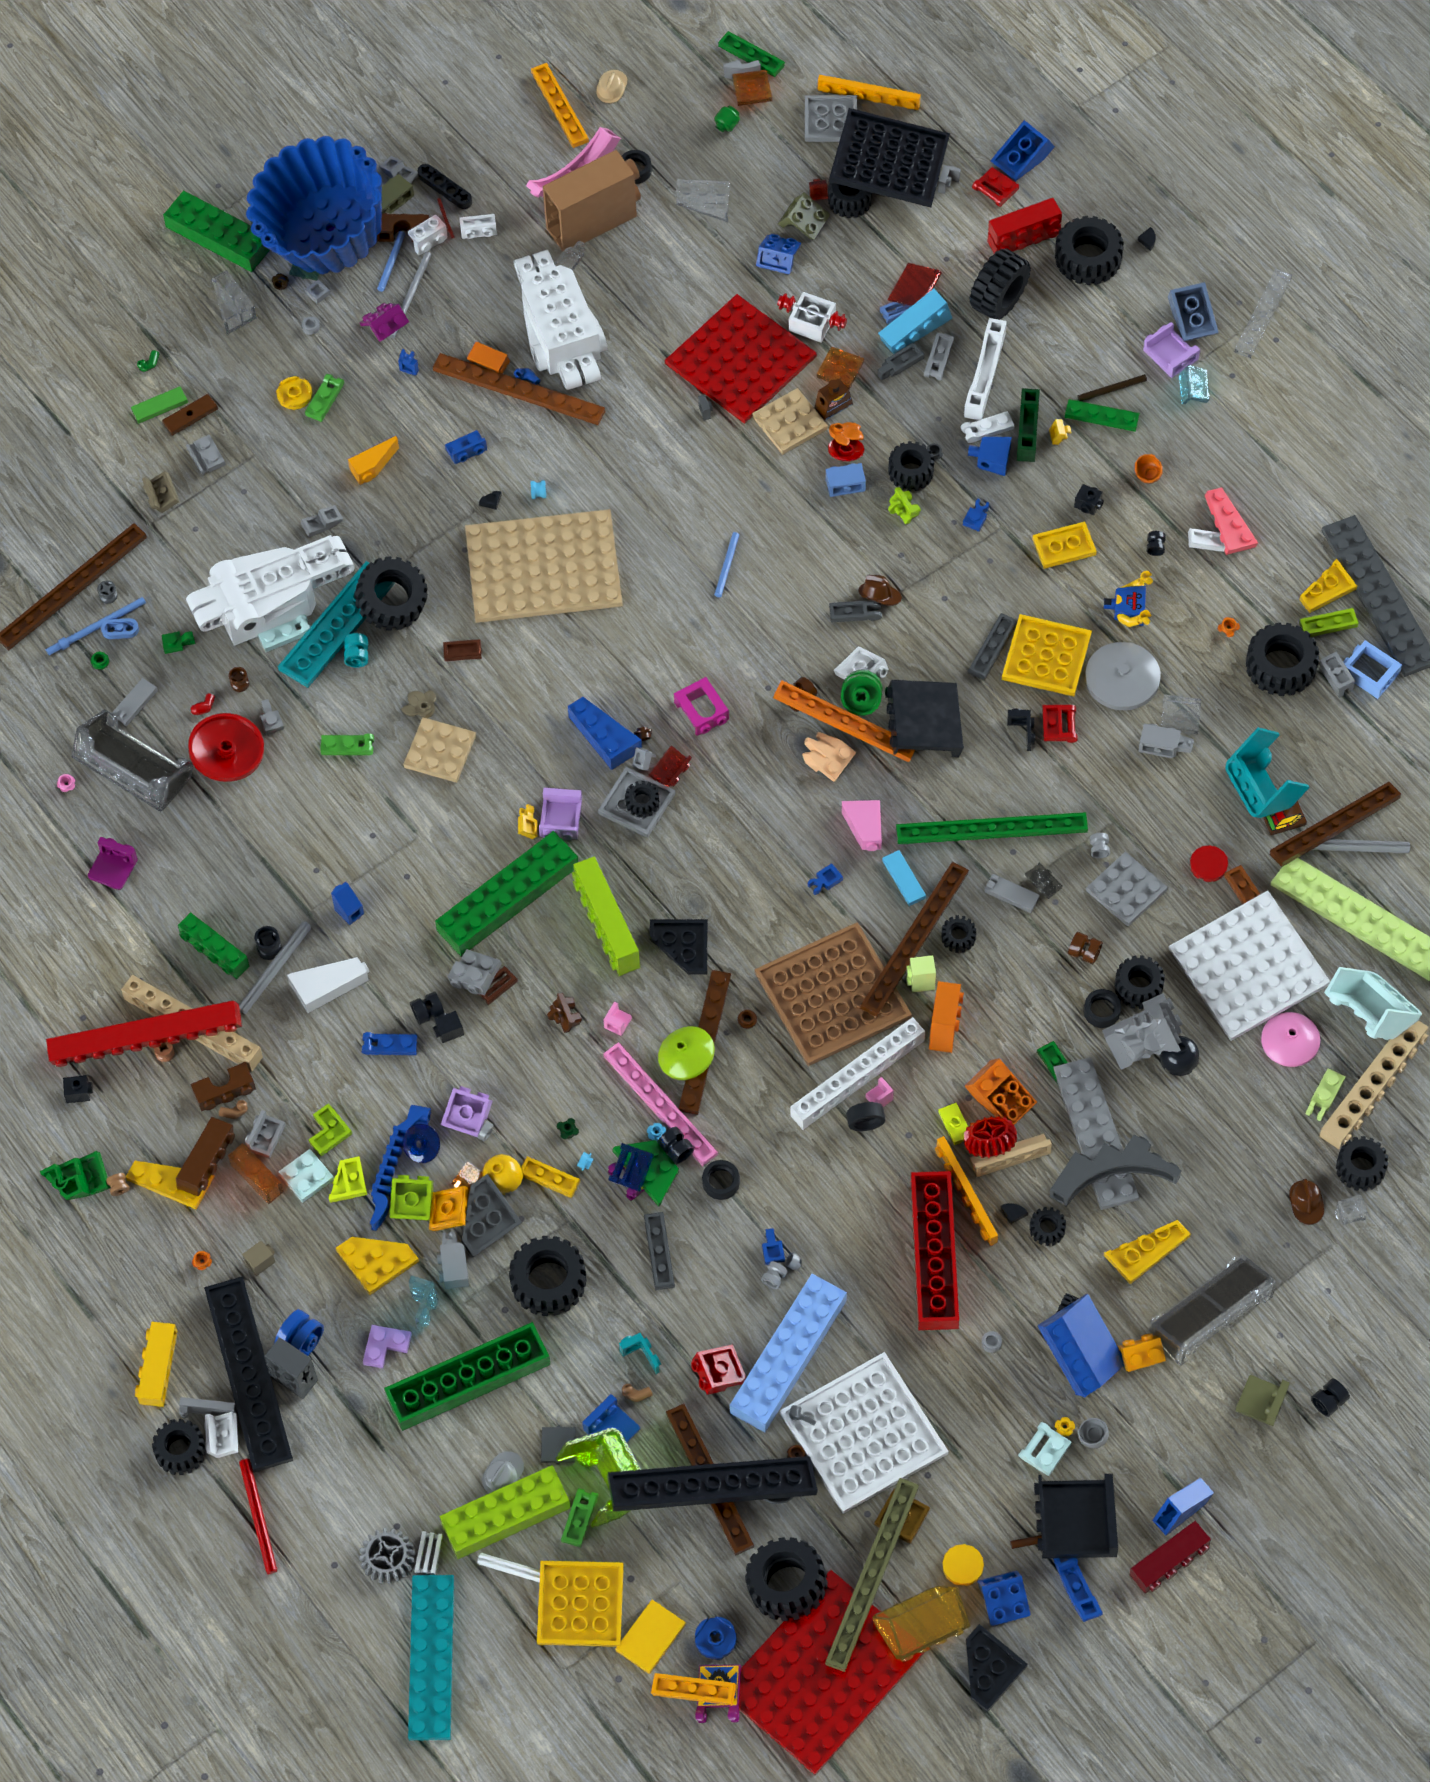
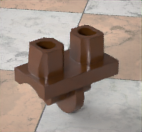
[547,993,582,1033]

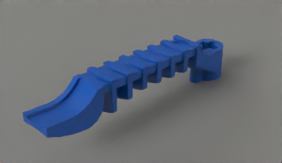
[370,1105,431,1231]

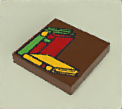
[1263,801,1307,835]

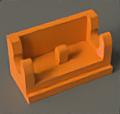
[467,342,510,374]

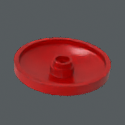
[188,713,264,782]

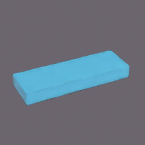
[882,850,926,906]

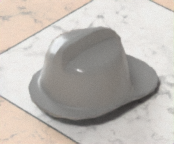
[482,1451,524,1493]

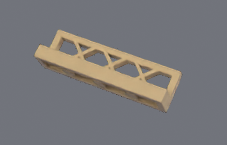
[970,1134,1052,1178]

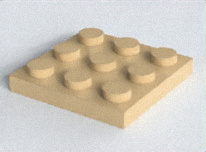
[752,388,828,455]
[403,717,476,783]

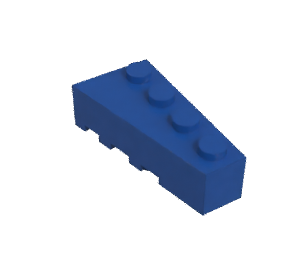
[568,697,642,770]

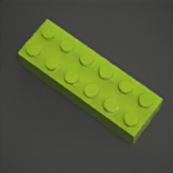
[572,856,640,976]
[439,1465,571,1559]

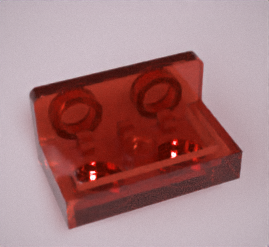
[648,745,692,787]

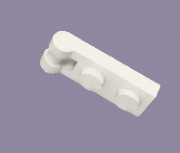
[961,411,1014,443]

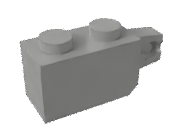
[1138,724,1194,758]
[437,1231,469,1289]

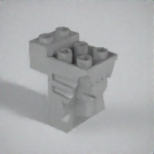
[1102,993,1183,1070]

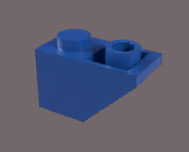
[331,882,364,925]

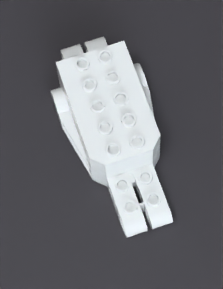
[514,250,607,390]
[186,535,355,646]

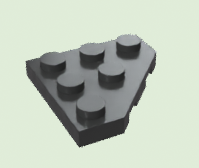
[461,1174,522,1257]

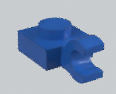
[762,1228,785,1265]

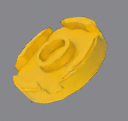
[276,376,313,410]
[942,1544,984,1586]

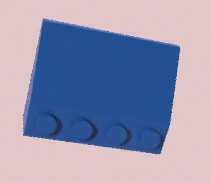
[1037,1294,1124,1397]

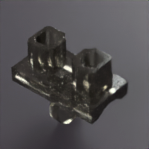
[1025,862,1063,899]

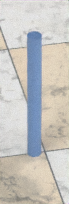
[377,231,405,292]
[714,532,739,598]

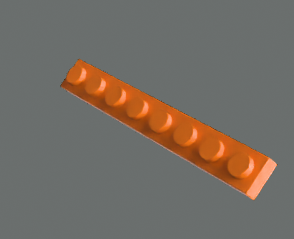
[773,680,915,762]

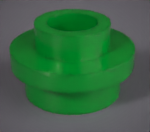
[91,651,110,670]

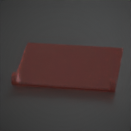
[888,263,942,306]

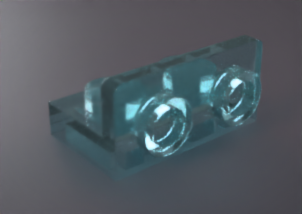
[1178,365,1210,404]

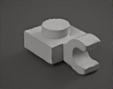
[260,699,284,735]

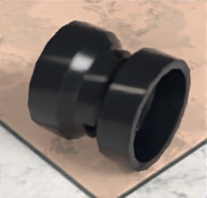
[1146,531,1166,556]

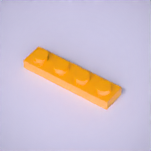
[651,1673,737,1706]

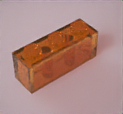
[228,1143,284,1204]

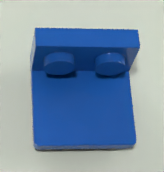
[756,234,801,274]
[582,1394,640,1456]
[977,1570,1031,1626]

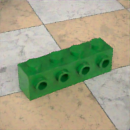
[178,912,250,980]

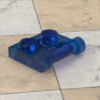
[608,1143,654,1192]

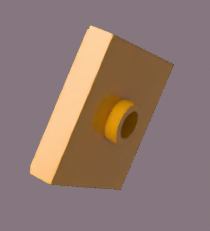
[429,1186,469,1231]

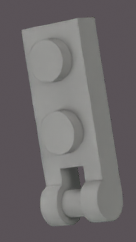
[924,332,954,380]

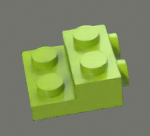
[390,1175,434,1221]

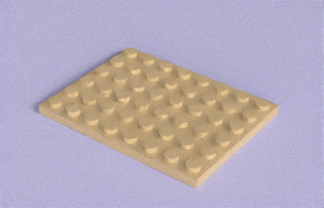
[465,509,623,623]

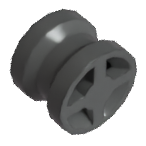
[97,581,118,604]

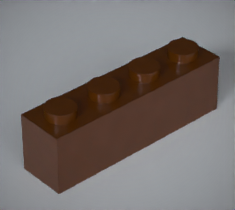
[176,1117,235,1196]

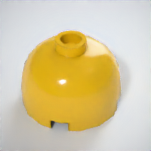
[482,1154,523,1195]

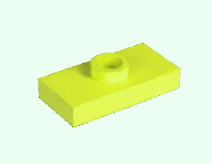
[938,1102,968,1145]

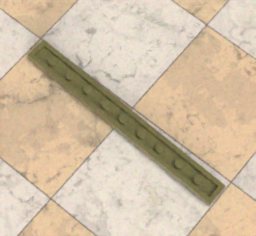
[825,1478,919,1672]

